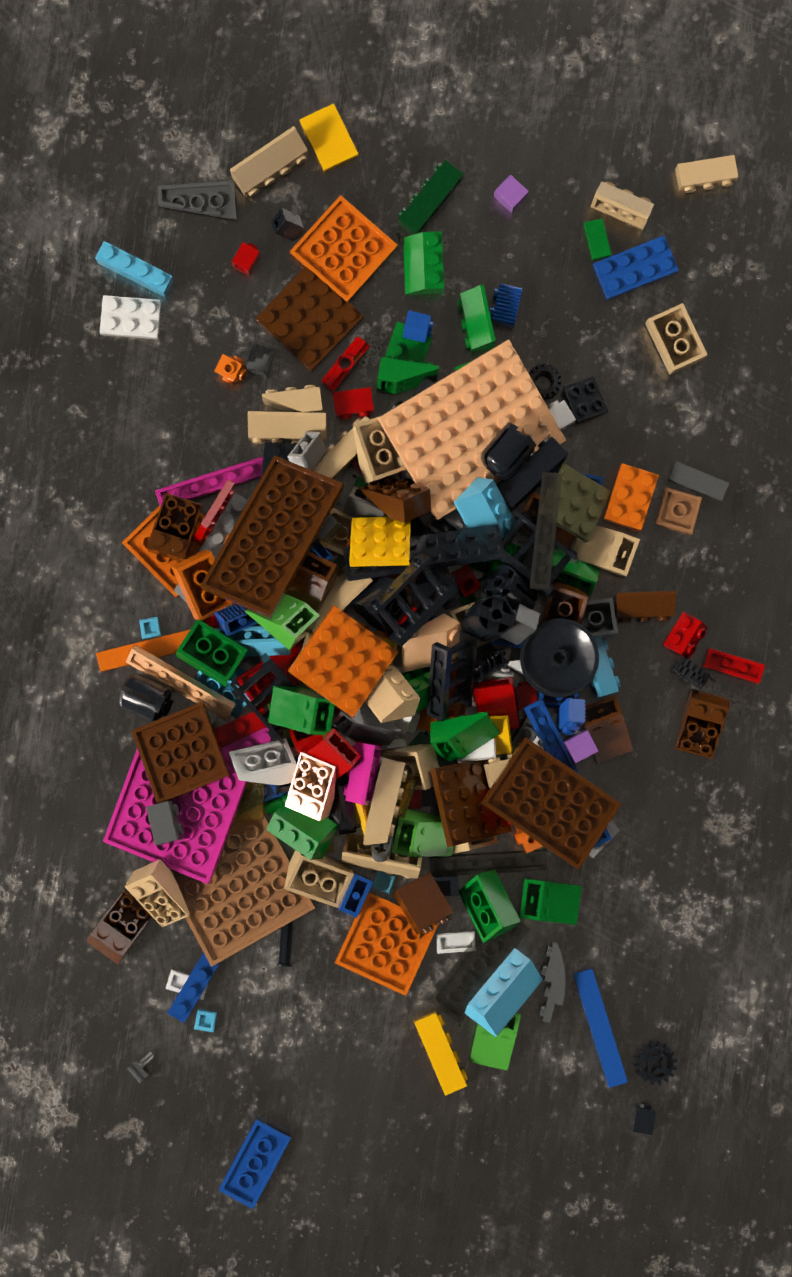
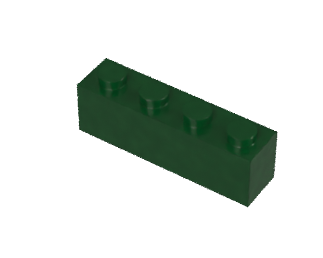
[398,160,464,235]

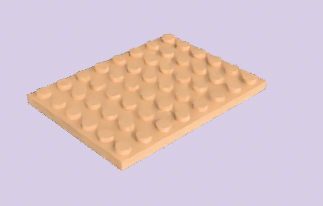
[377,339,566,520]

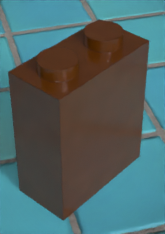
[393,872,454,935]

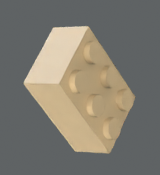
[645,303,707,375]

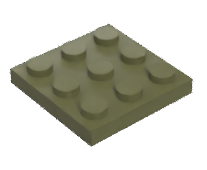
[538,463,611,542]

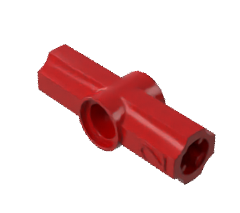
[321,336,370,392]

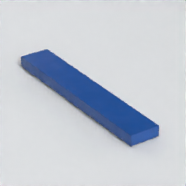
[573,968,628,1088]

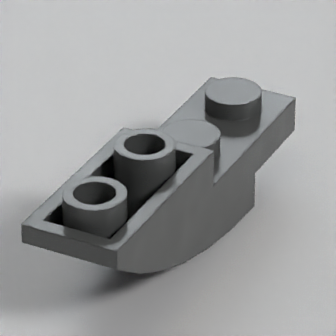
[539,941,566,1023]

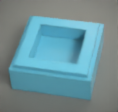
[139,617,162,639]
[371,871,396,894]
[194,1009,217,1032]

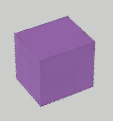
[494,175,529,213]
[563,730,598,763]

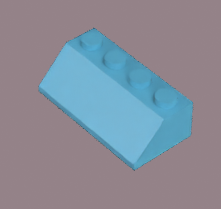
[465,948,543,1037]

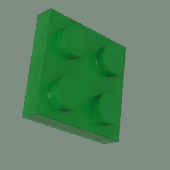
[385,322,433,363]

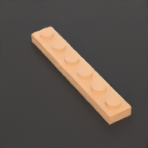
[126,645,236,721]

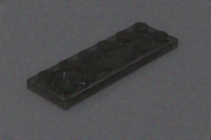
[428,922,530,1024]

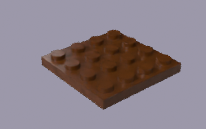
[255,267,364,372]
[131,702,231,804]
[430,759,512,847]

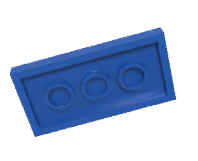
[593,236,679,300]
[219,1119,291,1209]

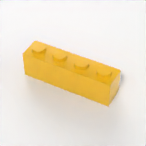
[414,1011,469,1096]

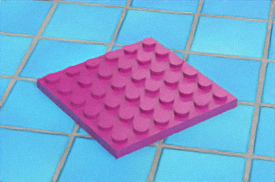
[103,749,248,884]

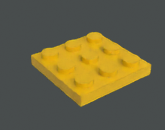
[349,517,411,567]

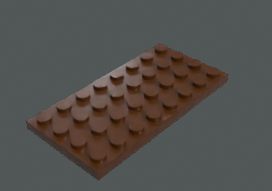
[200,455,344,619]

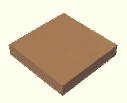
[655,487,703,535]

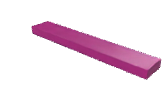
[155,457,262,507]

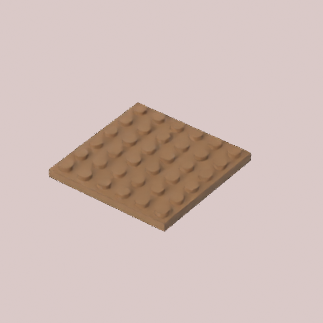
[170,806,316,967]

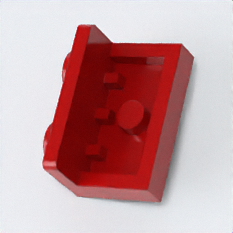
[663,612,707,659]

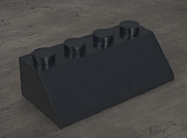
[497,437,568,512]

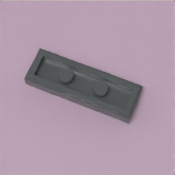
[668,461,729,501]

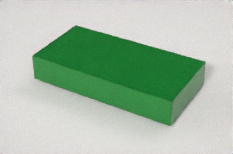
[584,218,612,261]

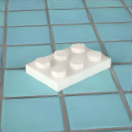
[100,295,161,339]

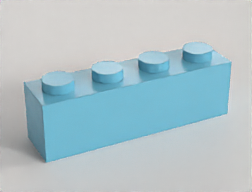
[95,241,174,298]
[214,626,292,657]

